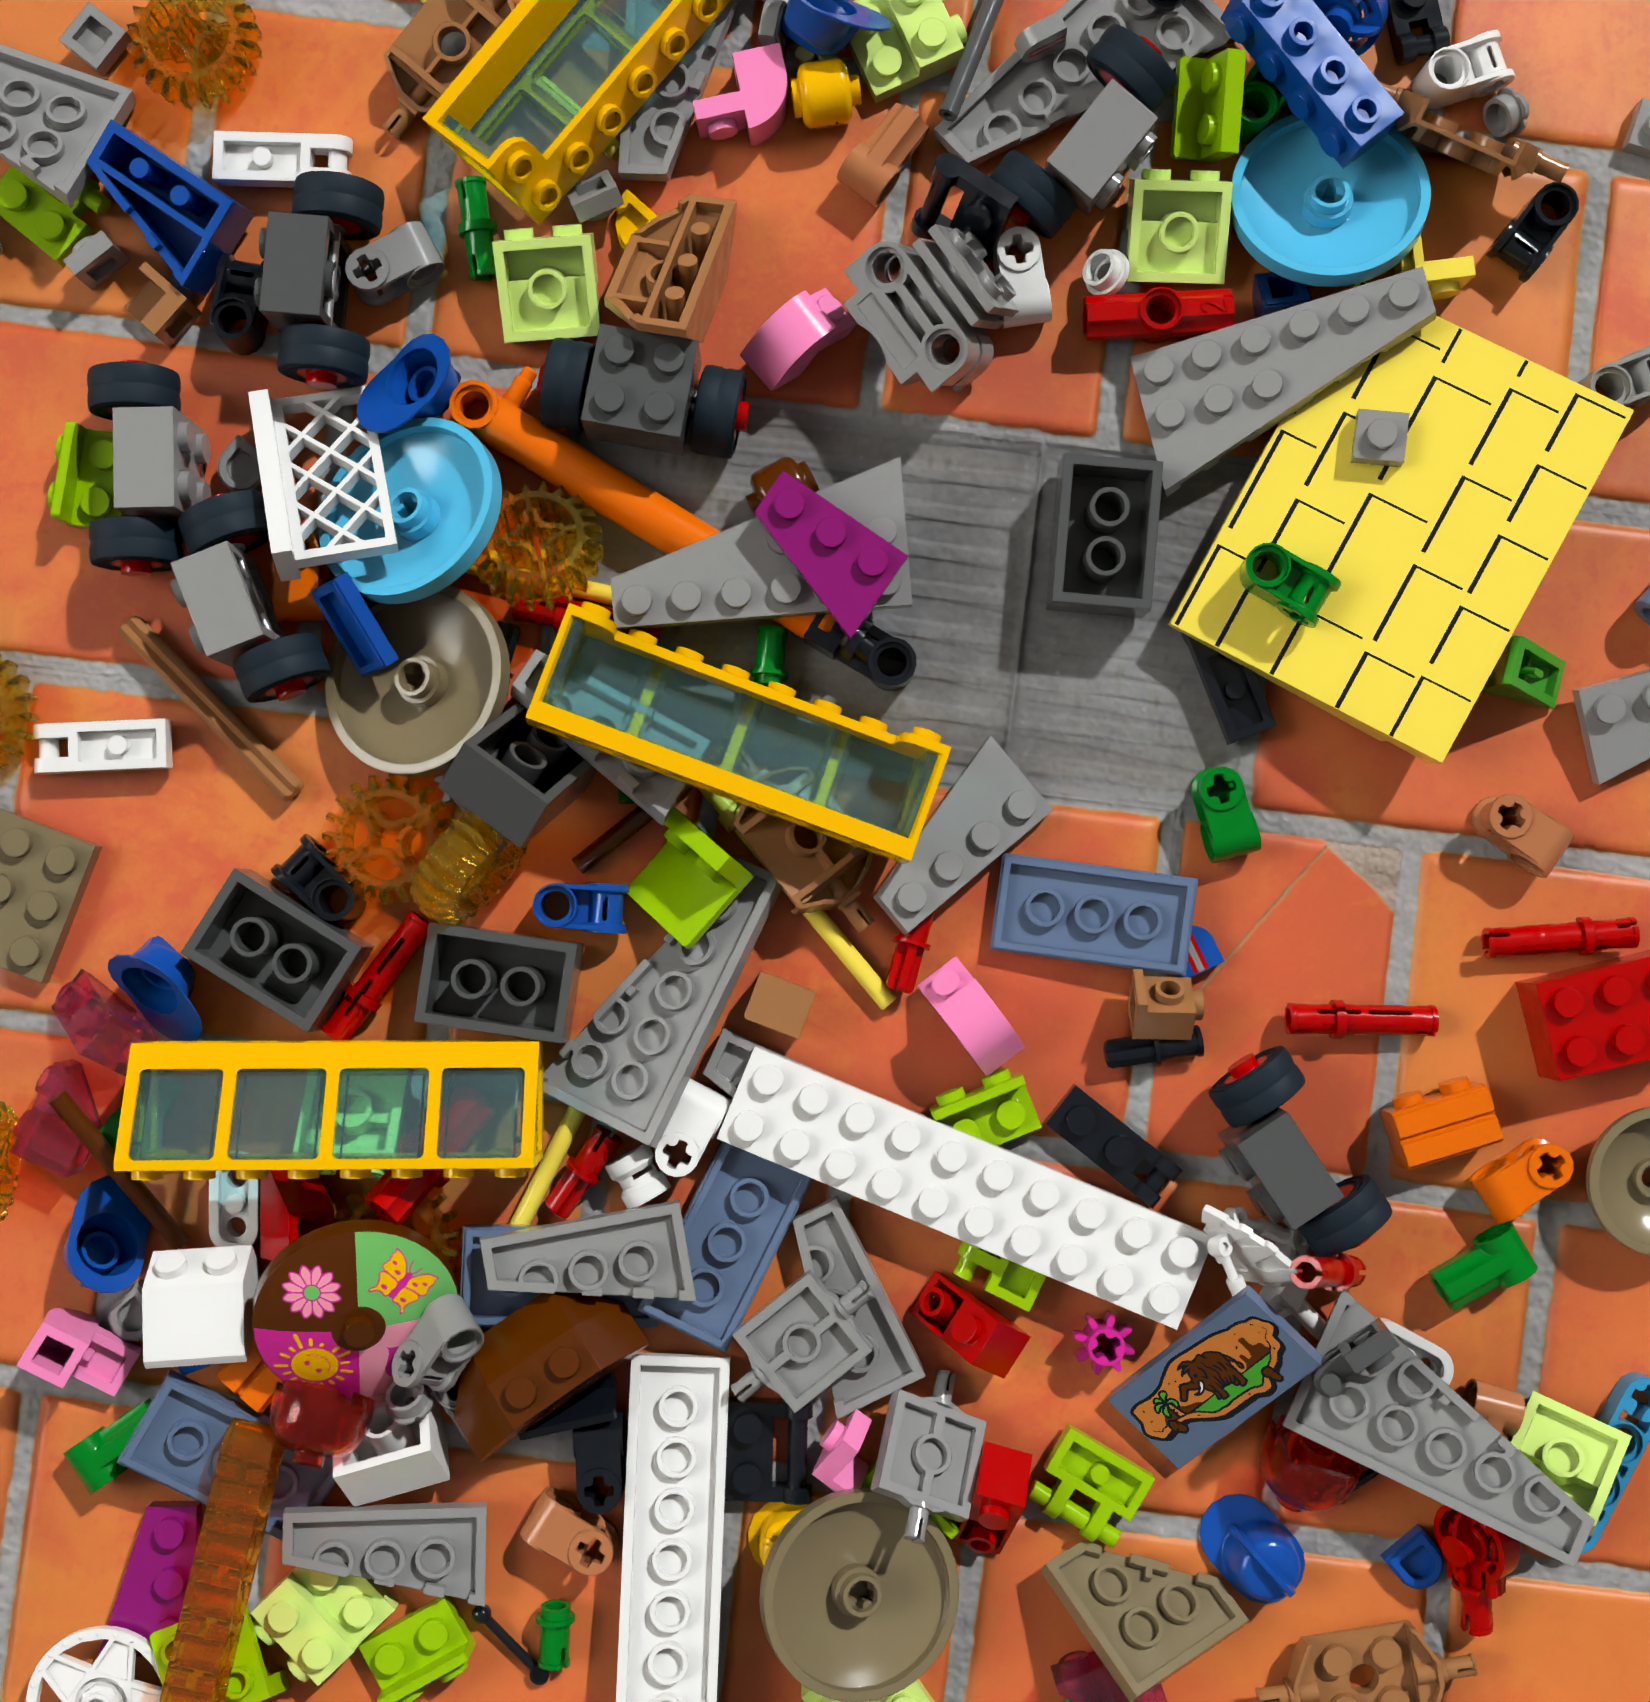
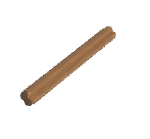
[119,616,304,801]

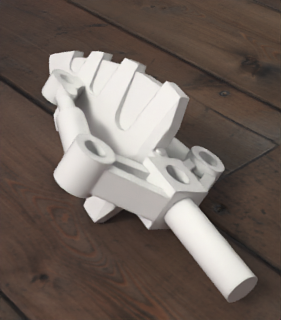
[1201,1204,1326,1341]

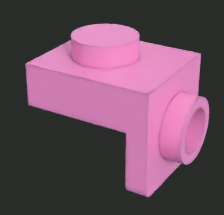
[812,1409,872,1492]

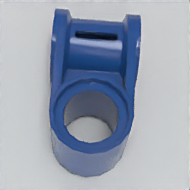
[532,883,629,934]

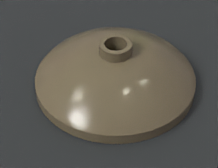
[1586,1107,1650,1255]

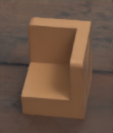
[126,261,202,348]
[744,971,816,1039]

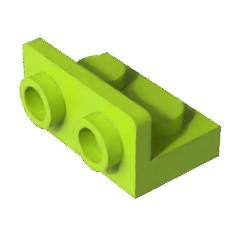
[1170,48,1247,163]
[47,421,127,529]
[929,1068,1042,1146]
[358,1595,476,1702]

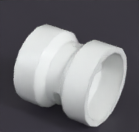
[605,1144,671,1209]

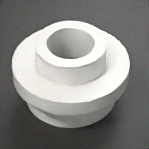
[1082,249,1130,296]

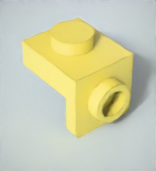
[1393,235,1476,300]

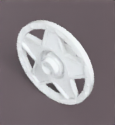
[26,1625,167,1702]

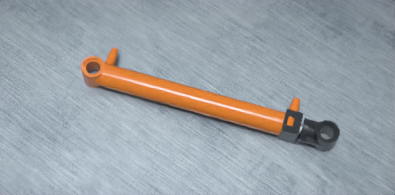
[449,366,917,691]

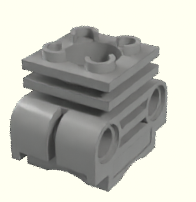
[843,224,1020,393]

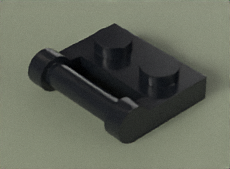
[911,153,1019,264]
[725,1397,813,1505]

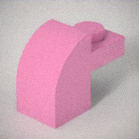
[693,43,788,147]
[740,288,856,392]
[917,956,1026,1077]
[16,1308,142,1397]

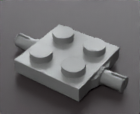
[731,1269,875,1413]
[870,1370,987,1544]

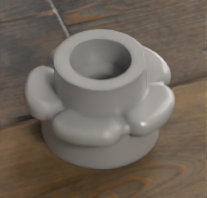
[1483,87,1529,137]
[385,1381,434,1425]

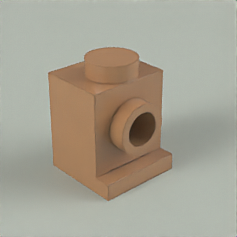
[1127,969,1204,1040]

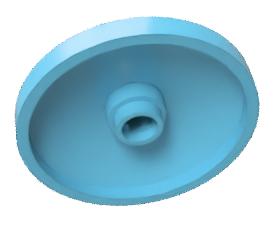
[1230,114,1431,287]
[319,417,502,604]

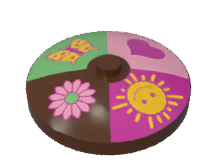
[252,1219,459,1400]

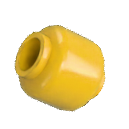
[790,58,862,129]

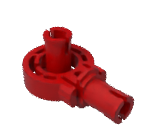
[1434,1505,1520,1637]

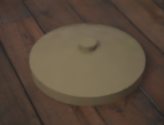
[325,585,510,777]
[759,1488,959,1702]

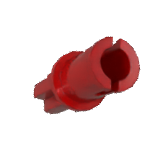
[886,911,935,994]
[545,1124,623,1218]

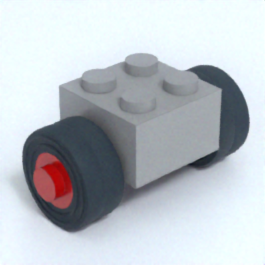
[989,24,1178,239]
[87,360,211,577]
[170,490,331,703]

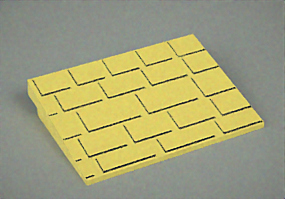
[1168,281,1634,764]

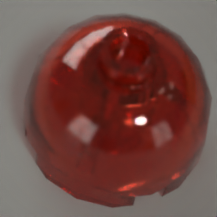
[269,1380,376,1468]
[1259,1415,1365,1513]

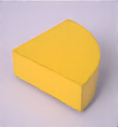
[615,189,657,252]

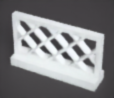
[248,385,399,582]

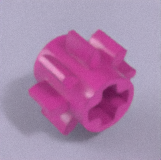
[1072,1310,1135,1375]

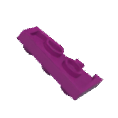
[755,471,908,641]
[98,1501,203,1657]

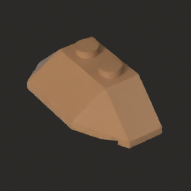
[604,194,737,343]

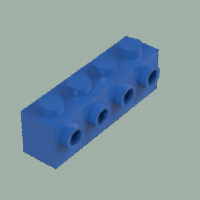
[1220,0,1404,169]

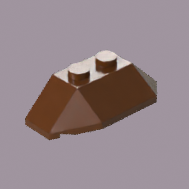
[454,1292,650,1462]

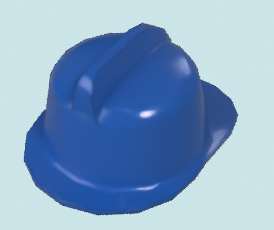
[782,0,892,55]
[357,334,461,433]
[108,936,203,1041]
[63,1176,151,1293]
[1199,1494,1305,1604]

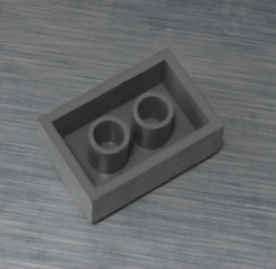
[1046,453,1163,618]
[438,702,597,848]
[181,868,374,1033]
[414,922,584,1043]

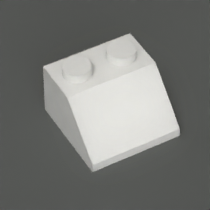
[142,1244,262,1369]
[332,1394,450,1507]

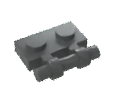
[1311,1318,1400,1398]

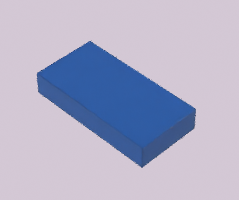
[310,572,399,677]

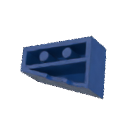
[86,119,255,297]

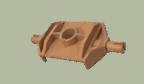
[382,0,515,140]
[1379,81,1569,183]
[728,750,875,933]
[1255,1620,1478,1702]

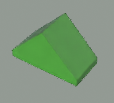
[1481,635,1566,709]

